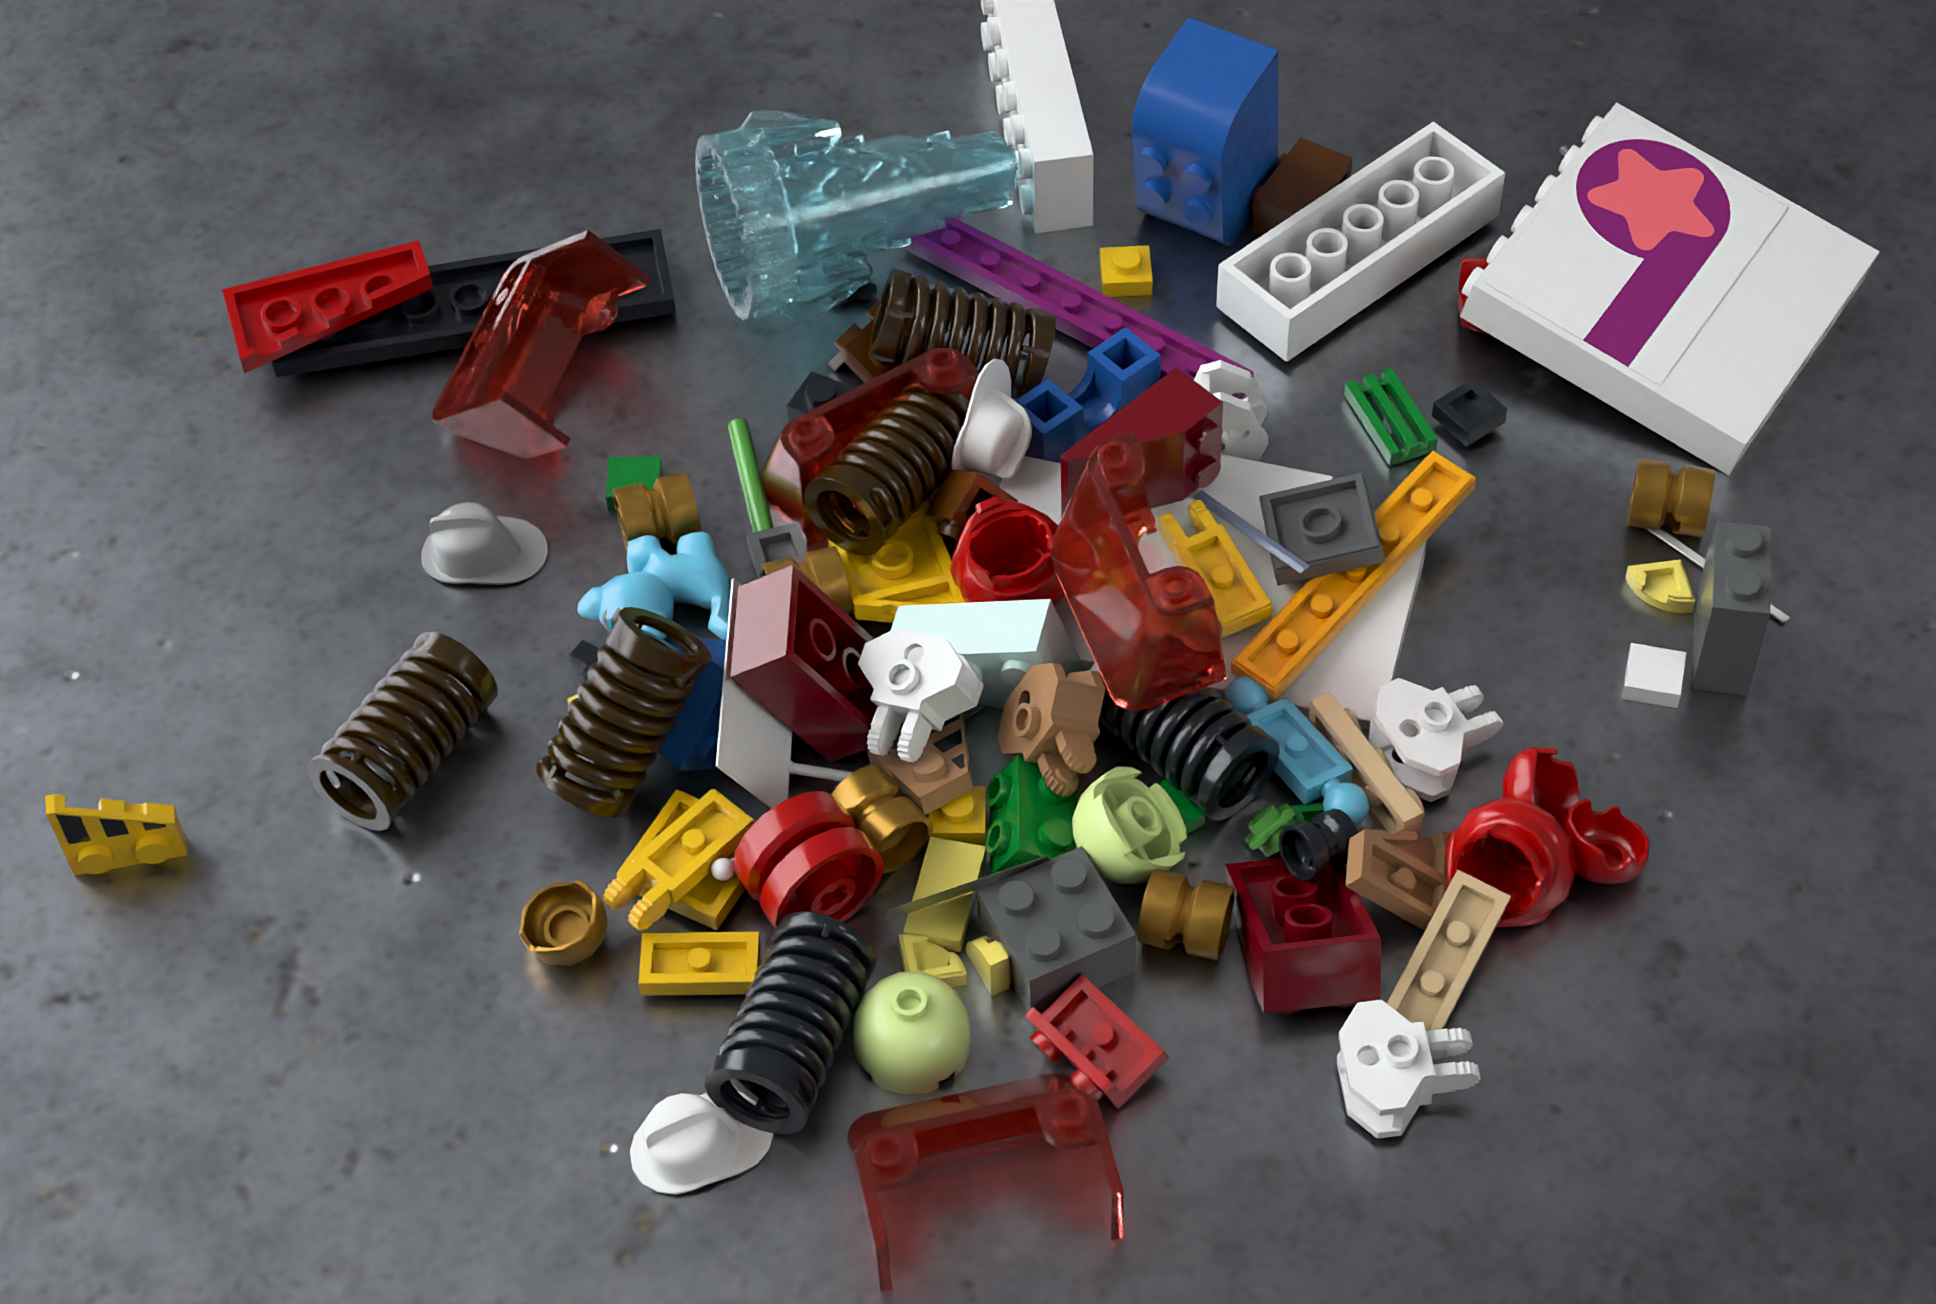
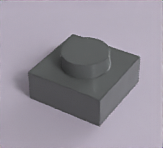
[746,522,808,579]

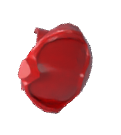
[950,496,1073,606]
[1445,797,1578,927]

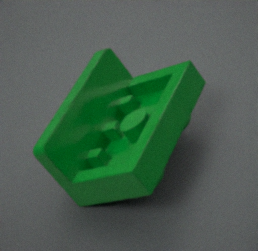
[986,755,1077,875]

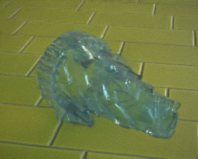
[695,110,1018,324]

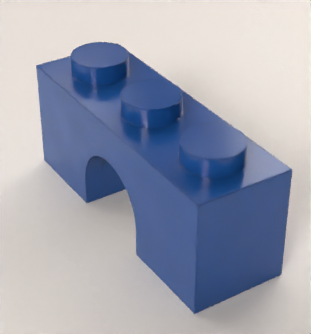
[1016,327,1161,463]

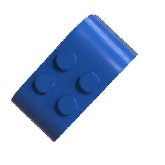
[1132,17,1278,246]

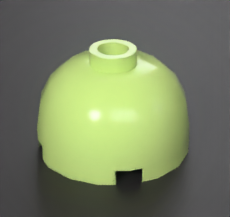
[1072,766,1187,885]
[853,971,971,1095]

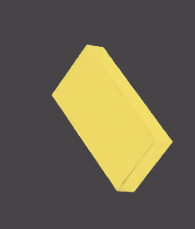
[903,836,987,953]

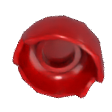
[1502,747,1580,828]
[1563,798,1650,884]

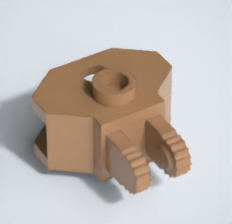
[997,663,1105,797]

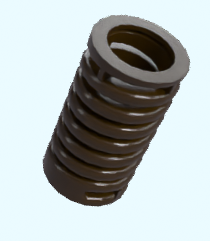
[868,268,1056,399]
[804,376,970,556]
[536,607,712,818]
[307,631,498,831]

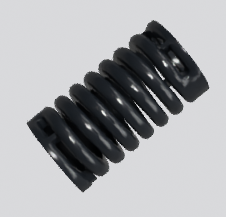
[1090,631,1280,820]
[704,912,877,1134]

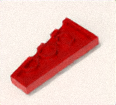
[222,240,433,374]

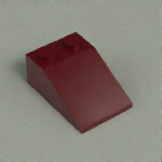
[1060,367,1223,530]
[1225,858,1381,1014]

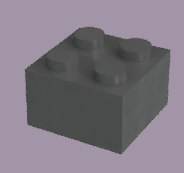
[977,846,1136,1014]

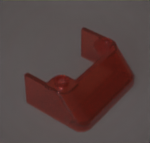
[432,230,651,459]
[847,1073,1124,1292]

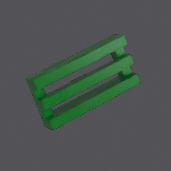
[1344,367,1438,466]

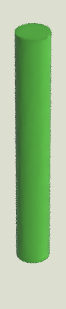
[728,418,774,532]

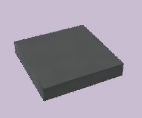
[1259,472,1385,586]

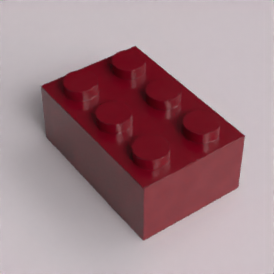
[730,565,877,762]

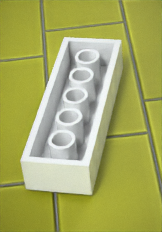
[980,0,1094,233]
[1216,121,1505,362]

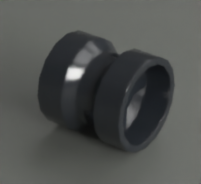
[1278,808,1358,881]

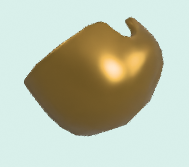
[519,879,608,966]

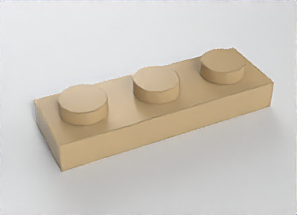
[1309,692,1425,837]
[1387,869,1511,1031]

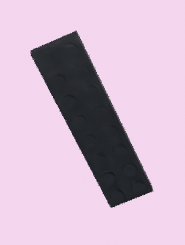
[272,229,676,377]

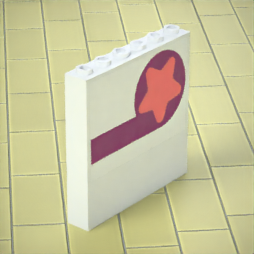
[1460,102,1880,475]

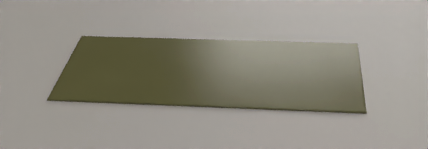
[883,855,1049,922]

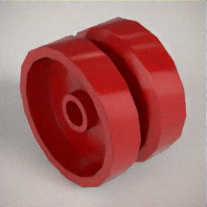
[732,791,885,937]

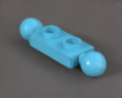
[1225,676,1369,826]

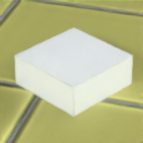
[1622,643,1686,709]

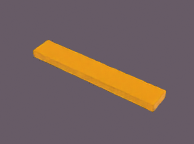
[1231,451,1476,702]

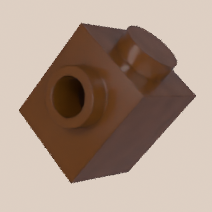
[924,469,1019,545]

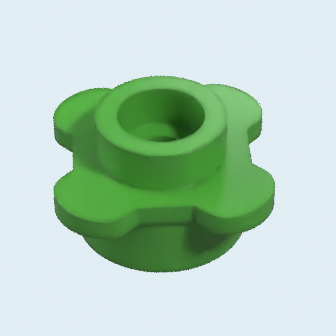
[1245,803,1297,857]

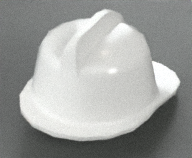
[952,359,1032,479]
[630,1092,774,1195]

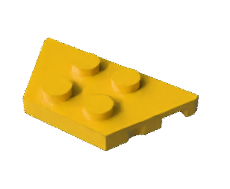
[828,500,965,623]

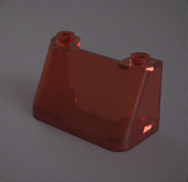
[761,348,980,548]
[1050,431,1227,711]

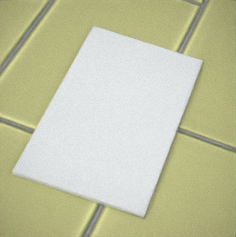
[716,578,792,809]

